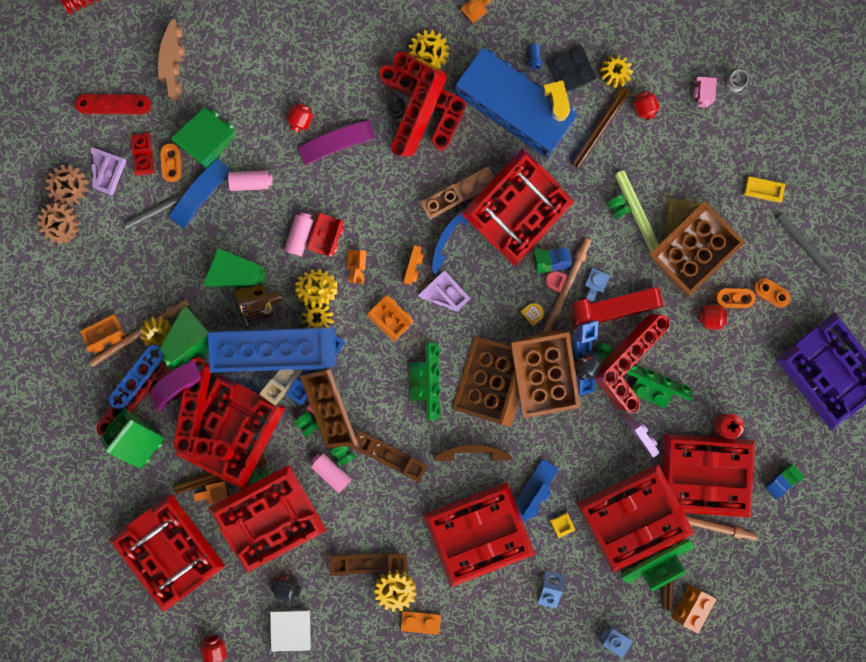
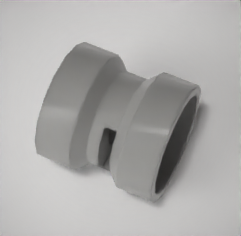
[726,69,749,92]

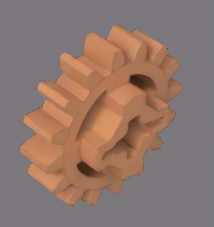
[45,165,89,207]
[37,202,81,244]

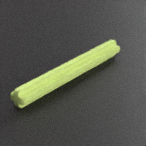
[615,170,659,252]

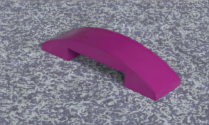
[298,120,375,165]
[150,361,201,412]

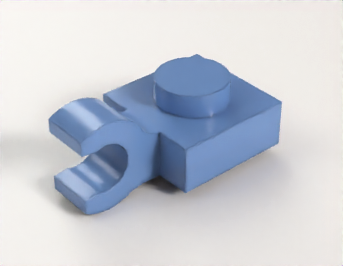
[585,268,610,304]

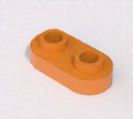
[160,144,182,183]
[754,278,791,308]
[715,288,755,308]

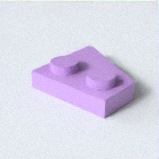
[91,147,127,196]
[418,270,471,312]
[620,412,659,458]

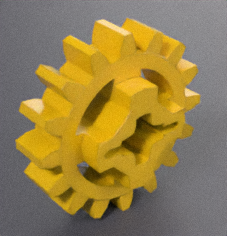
[409,30,449,69]
[295,269,337,308]
[374,570,416,612]

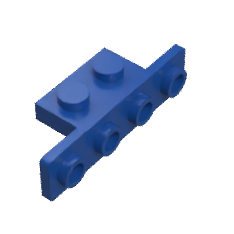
[515,459,558,523]

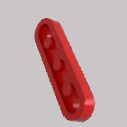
[75,94,152,115]

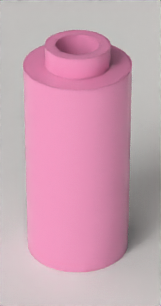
[228,170,273,191]
[284,212,314,257]
[311,453,352,493]

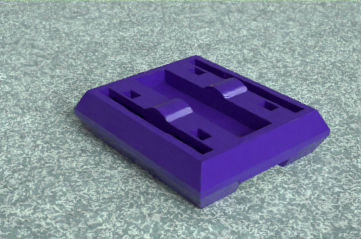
[776,312,866,431]

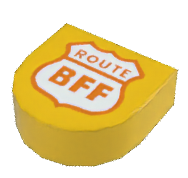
[521,303,544,326]

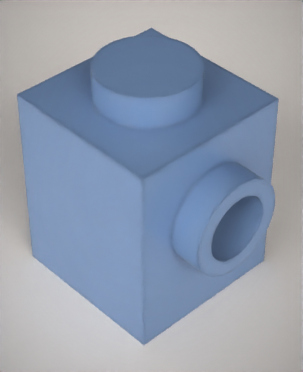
[600,626,633,658]

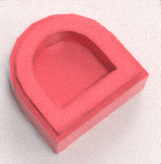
[545,271,568,293]

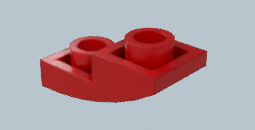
[131,133,155,176]

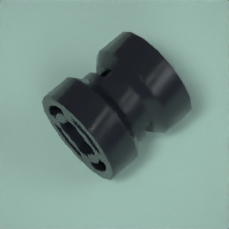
[387,96,406,119]

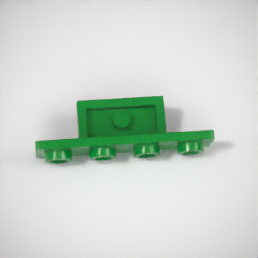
[409,343,441,420]
[627,363,693,409]
[620,538,694,592]

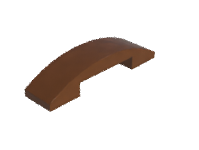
[351,430,428,483]
[434,444,512,461]
[329,553,408,576]

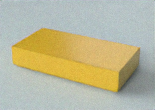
[743,176,785,203]

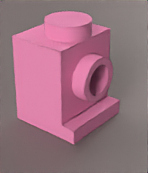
[693,77,717,107]

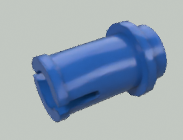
[528,44,543,69]

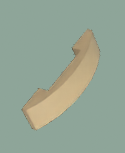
[260,369,304,406]

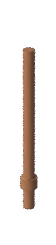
[542,238,592,333]
[89,299,190,367]
[686,516,757,541]

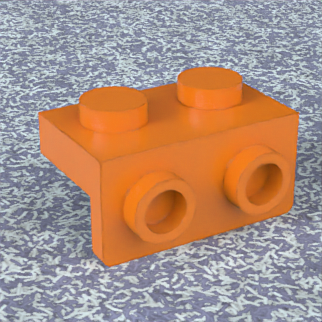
[367,295,414,342]
[80,314,126,353]
[672,585,717,633]

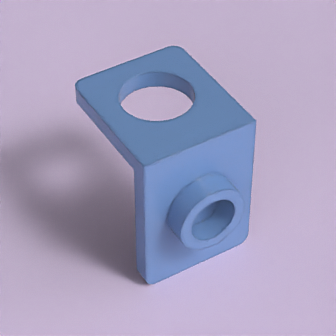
[538,571,564,608]

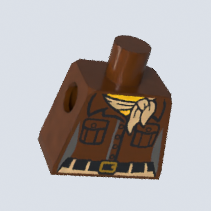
[234,284,282,328]

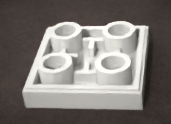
[270,610,311,651]

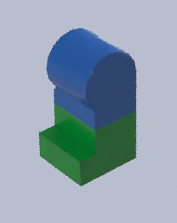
[534,248,572,274]
[765,463,805,499]

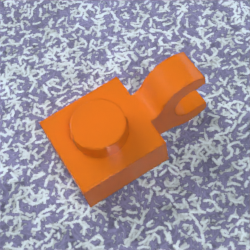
[461,0,493,24]
[346,250,366,284]
[193,481,229,504]

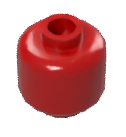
[632,90,660,120]
[286,102,313,132]
[699,305,727,330]
[200,635,227,662]

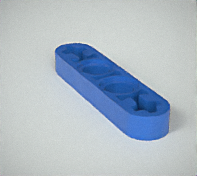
[109,345,163,409]

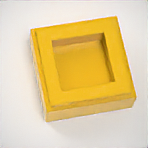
[550,512,575,538]

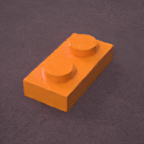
[404,245,424,286]
[401,611,441,635]

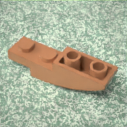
[158,20,185,100]
[421,167,494,219]

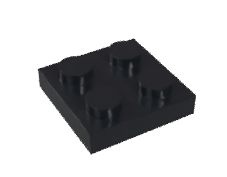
[546,44,597,93]

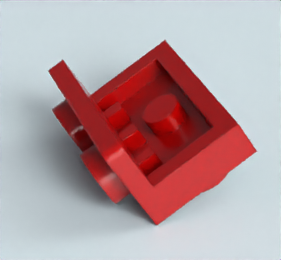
[306,213,344,257]

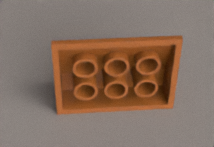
[649,201,746,298]
[511,328,581,418]
[452,336,520,427]
[300,368,358,448]

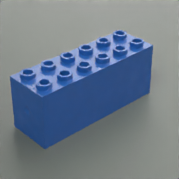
[455,48,578,159]
[208,327,337,372]

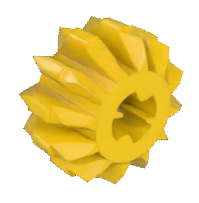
[600,54,633,88]
[301,303,334,328]
[140,316,173,346]

